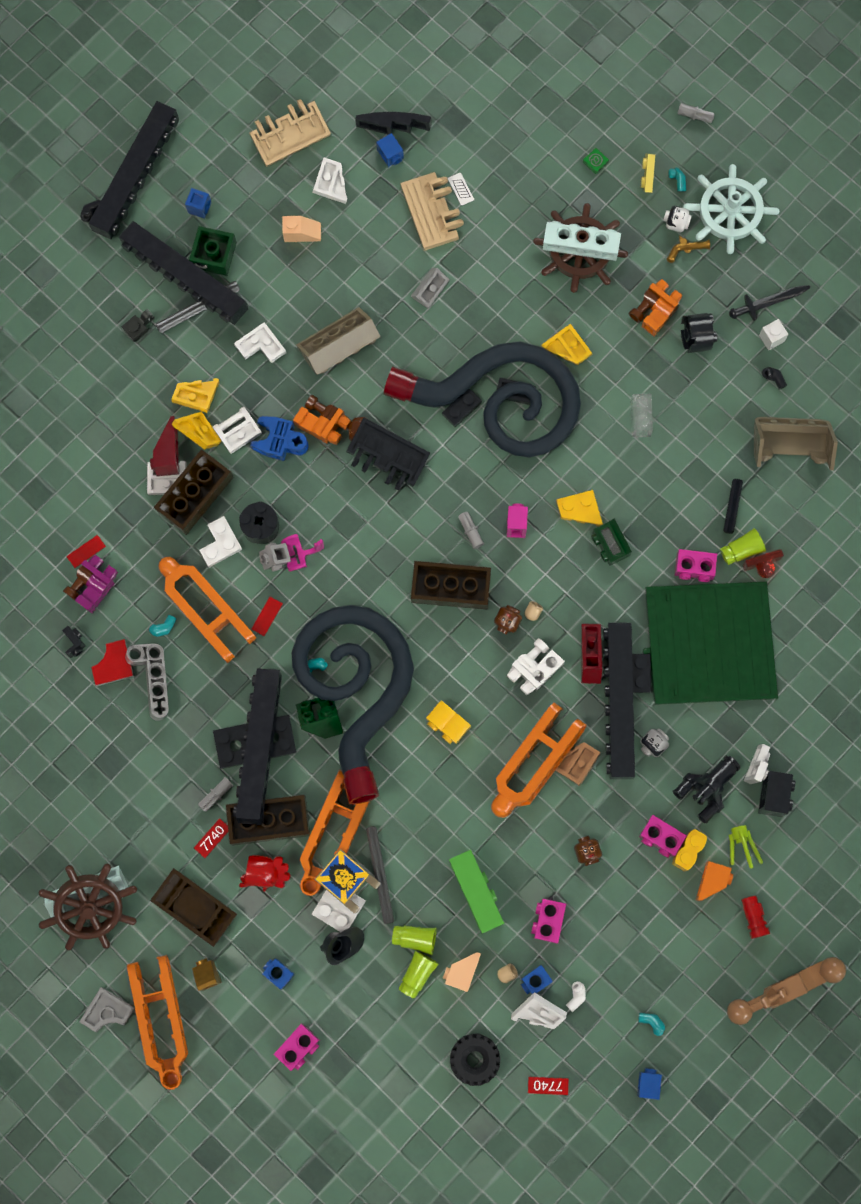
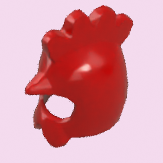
[239,855,290,892]

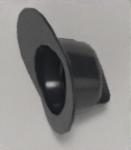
[320,927,364,965]

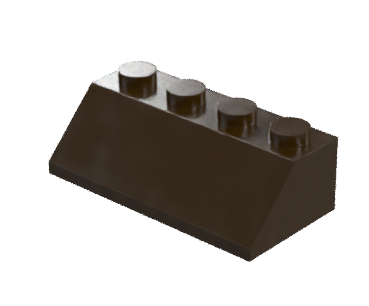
[153,449,234,535]

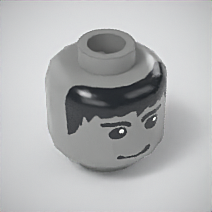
[640,728,669,757]

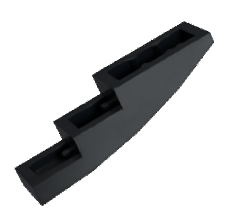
[355,112,432,135]

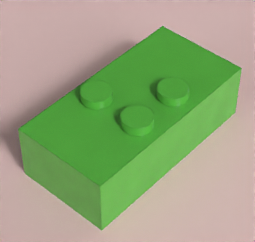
[449,850,504,934]

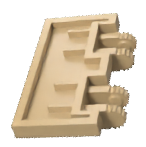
[250,99,331,167]
[400,172,464,251]

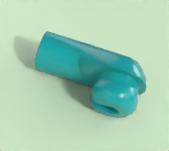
[668,167,686,192]
[149,615,177,637]
[308,658,328,672]
[638,1013,665,1036]

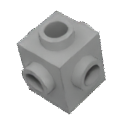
[259,543,291,572]

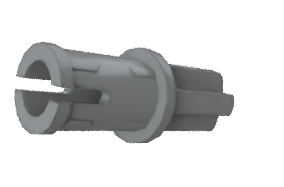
[677,103,715,123]
[458,512,484,549]
[198,777,233,812]

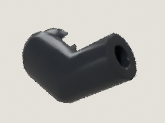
[80,199,101,222]
[762,367,787,390]

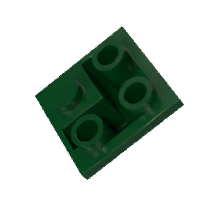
[295,698,344,739]

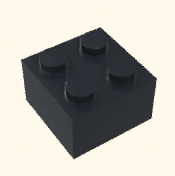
[758,771,796,817]

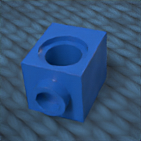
[376,133,404,167]
[185,188,212,219]
[263,958,295,990]
[520,965,553,995]
[637,1068,662,1100]

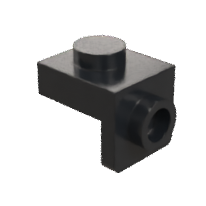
[62,626,86,658]

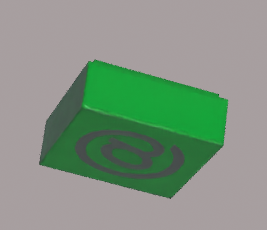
[583,148,609,174]

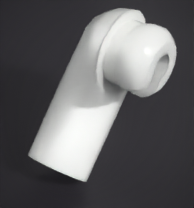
[566,981,586,1012]

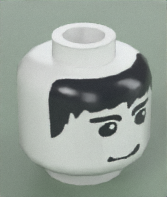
[663,206,692,233]

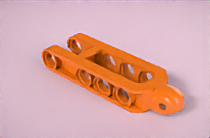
[158,557,257,663]
[491,703,586,818]
[300,769,370,896]
[127,955,188,1090]

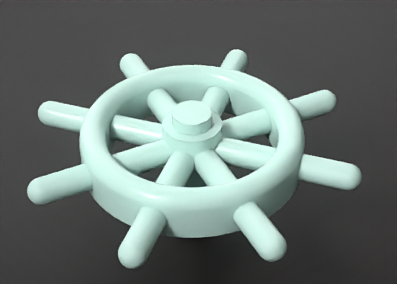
[684,164,780,254]

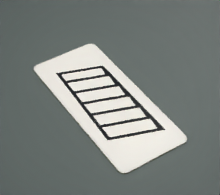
[448,173,474,205]

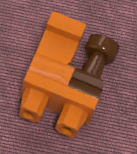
[628,279,682,337]
[293,395,351,445]

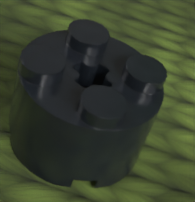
[681,313,717,353]
[239,502,279,544]

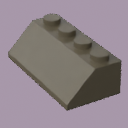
[296,307,380,375]

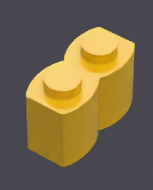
[426,700,471,744]
[672,829,707,872]

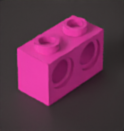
[507,503,528,538]
[674,549,717,582]
[639,815,687,858]
[531,899,566,944]
[274,1023,320,1071]

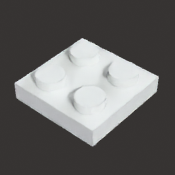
[312,890,366,932]

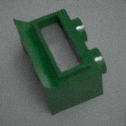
[591,518,632,566]

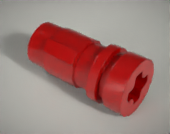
[741,895,770,939]

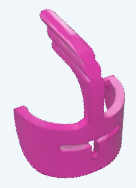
[281,534,324,572]

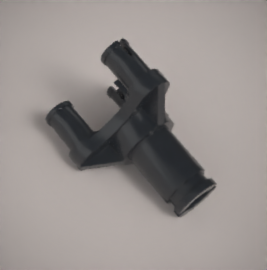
[672,755,740,824]

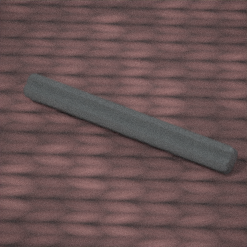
[156,281,240,333]
[366,826,394,924]

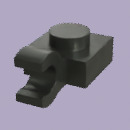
[121,309,154,342]

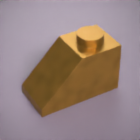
[192,958,222,991]

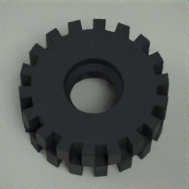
[450,1034,500,1086]

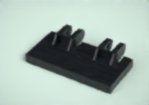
[346,418,430,490]

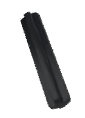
[723,479,743,534]

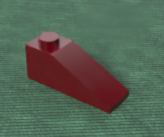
[150,416,179,477]
[581,624,602,684]

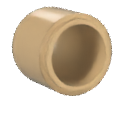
[524,601,543,621]
[497,963,518,983]

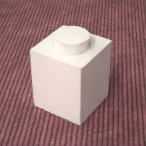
[759,319,788,350]

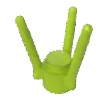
[728,825,763,869]

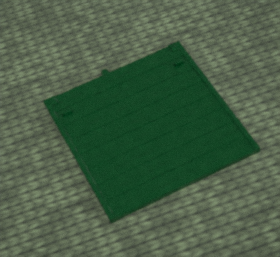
[642,581,778,705]

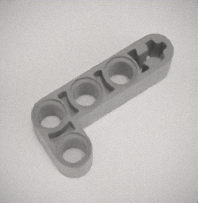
[125,644,169,721]

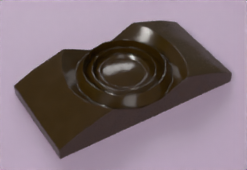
[150,868,237,947]

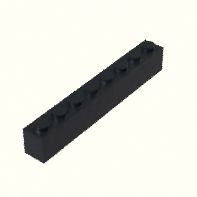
[88,101,179,240]
[119,221,248,325]
[603,623,635,779]
[233,668,282,825]

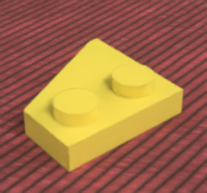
[641,154,655,193]

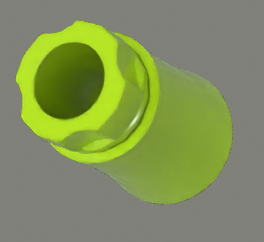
[720,528,766,565]
[392,925,437,955]
[399,950,439,999]

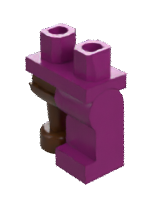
[63,555,118,613]

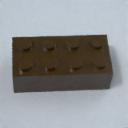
[411,561,491,610]
[226,795,310,846]

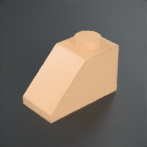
[282,216,321,242]
[443,952,481,992]

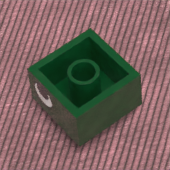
[189,226,237,276]

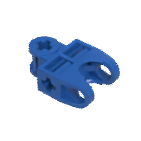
[250,416,309,461]

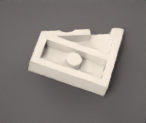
[312,157,347,204]
[511,992,567,1029]

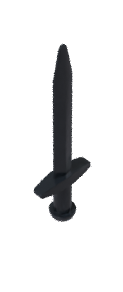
[729,285,810,321]

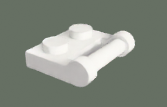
[213,406,262,454]
[147,461,187,495]

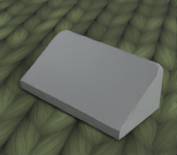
[411,268,450,308]

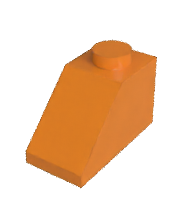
[696,861,733,901]

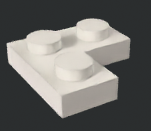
[234,322,286,363]
[200,516,242,568]
[744,744,770,784]

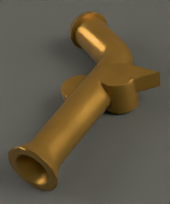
[666,236,710,263]

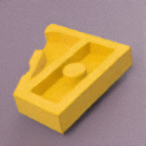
[542,324,593,365]
[171,378,219,413]
[172,411,221,450]
[556,490,603,526]

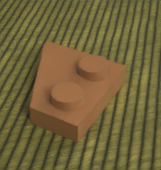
[555,742,601,786]

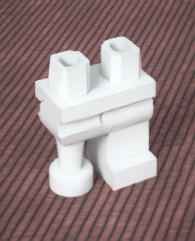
[507,638,565,695]

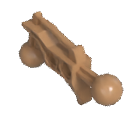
[727,957,846,1025]

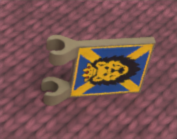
[314,849,380,914]

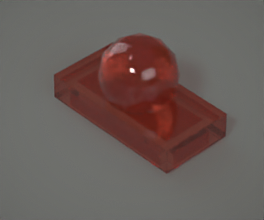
[742,549,784,578]

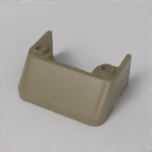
[754,417,838,470]

